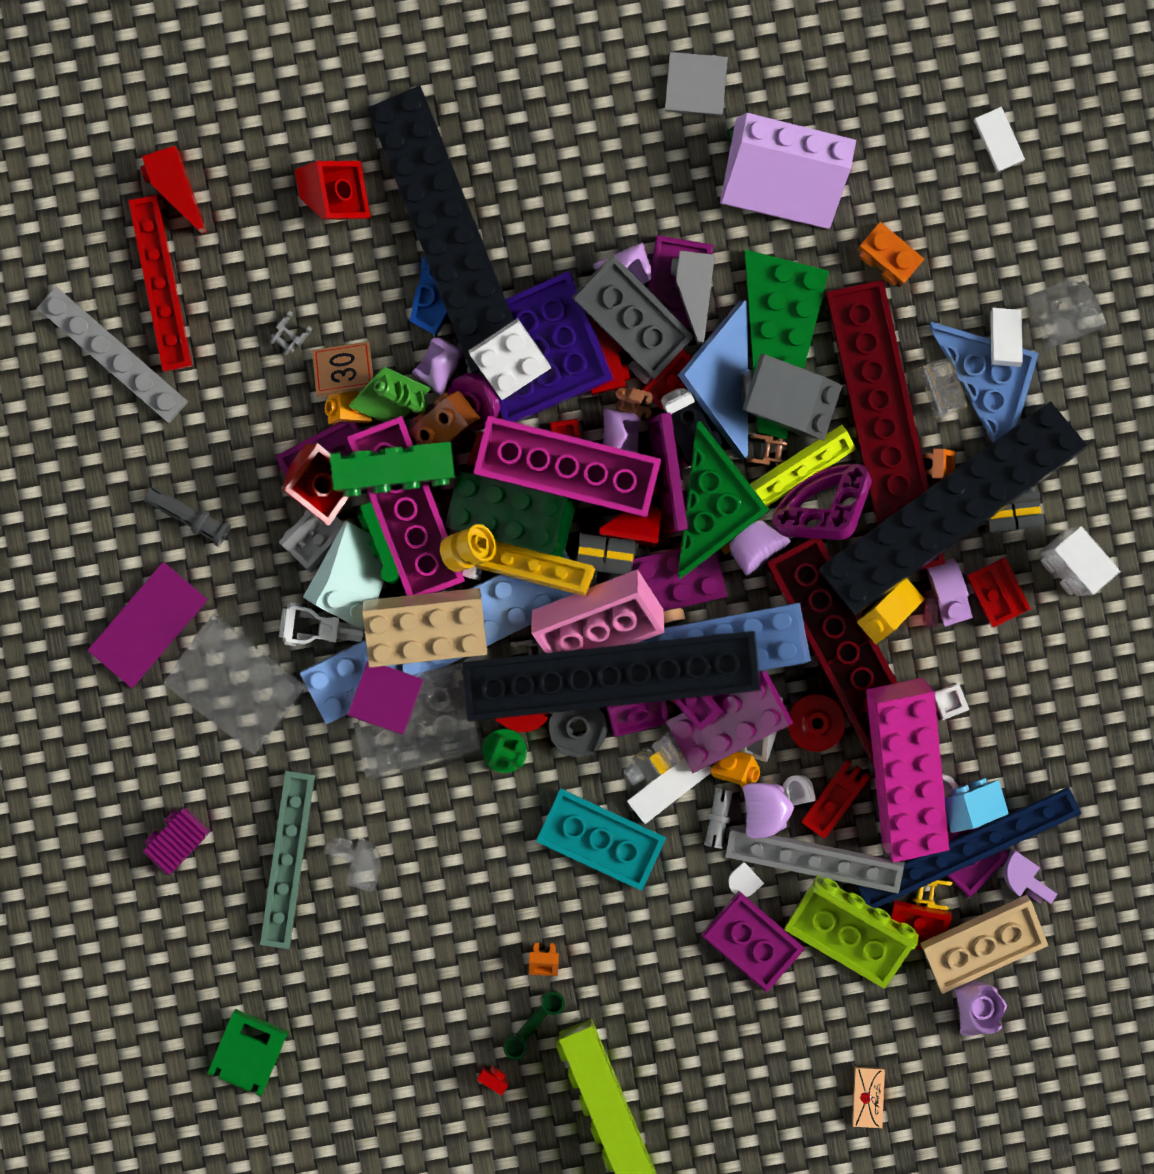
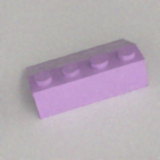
[720,113,856,229]

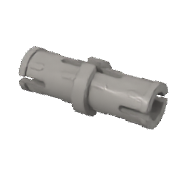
[704,788,734,849]

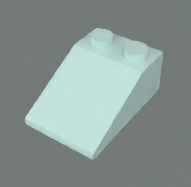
[303,520,384,630]

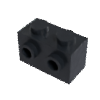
[664,398,722,467]

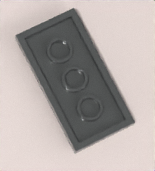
[571,255,694,379]

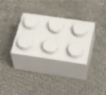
[1039,526,1120,596]

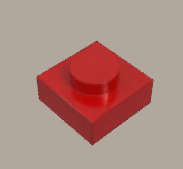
[477,1066,509,1096]

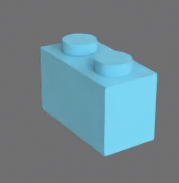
[945,778,1009,833]

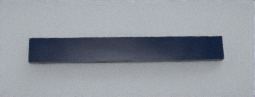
[856,787,1082,909]

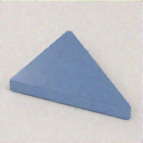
[678,300,748,459]
[929,322,1039,443]

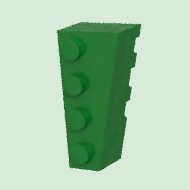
[330,442,455,497]

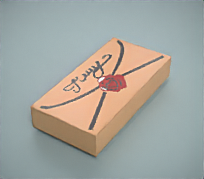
[852,1066,885,1128]

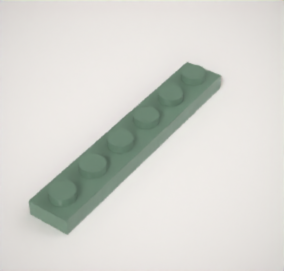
[260,770,315,949]

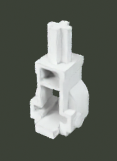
[279,603,364,646]

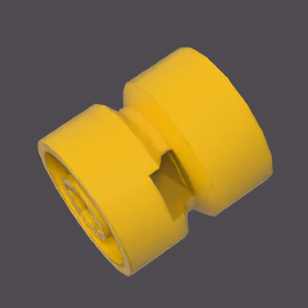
[440,524,496,572]

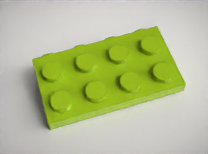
[784,875,919,989]

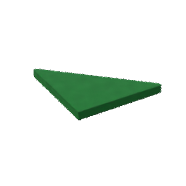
[678,421,770,579]

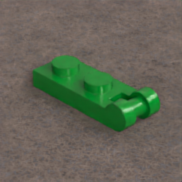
[358,502,400,584]

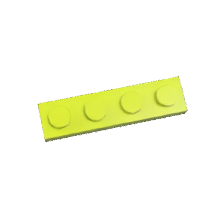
[750,425,856,507]

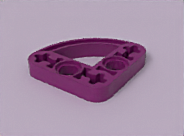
[772,464,872,540]

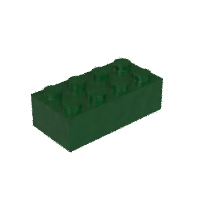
[444,471,577,557]

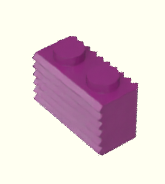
[143,808,211,876]

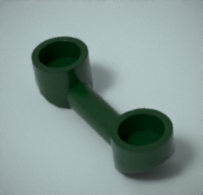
[503,990,565,1060]

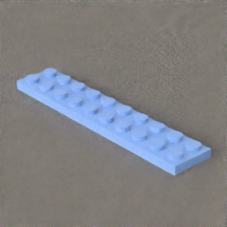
[300,550,574,725]

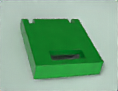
[207,1009,289,1097]

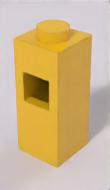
[857,579,925,644]

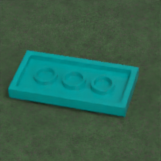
[536,788,666,891]

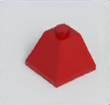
[295,161,371,220]
[282,443,349,526]
[598,504,662,547]

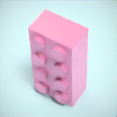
[531,569,664,653]

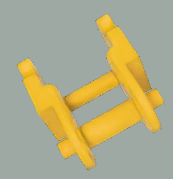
[912,880,952,910]

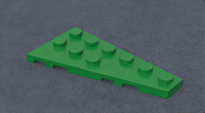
[744,249,829,440]

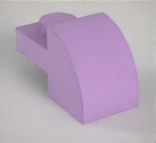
[926,558,972,626]
[1003,849,1057,904]

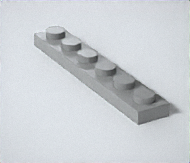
[37,287,189,423]
[725,827,905,894]

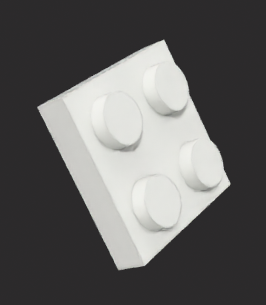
[469,318,551,400]

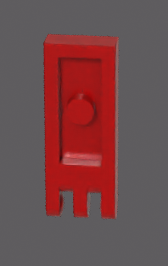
[800,758,871,839]

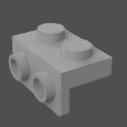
[279,510,343,573]

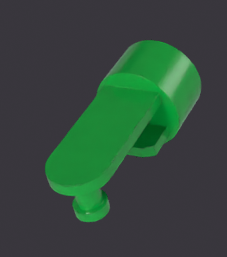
[482,727,527,773]

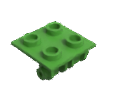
[349,366,430,423]

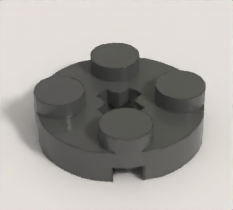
[549,708,607,757]

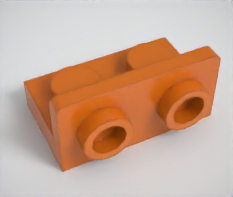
[857,222,924,287]

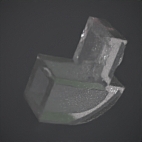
[324,837,382,892]

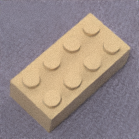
[362,588,487,667]

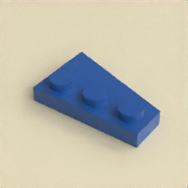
[410,255,449,337]

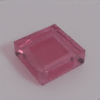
[922,598,938,628]

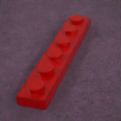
[128,195,193,372]

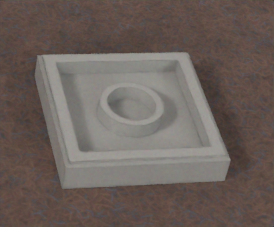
[665,52,728,116]

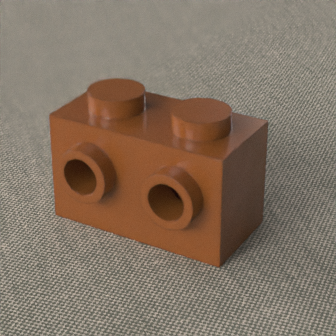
[408,391,480,445]

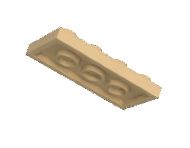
[920,895,1048,994]

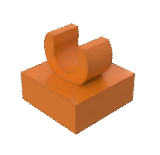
[923,449,956,480]
[529,942,559,976]

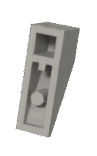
[671,251,715,345]

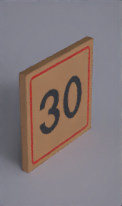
[312,341,374,397]

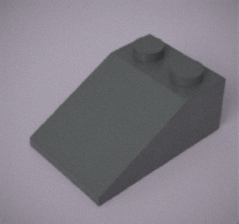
[742,354,842,441]

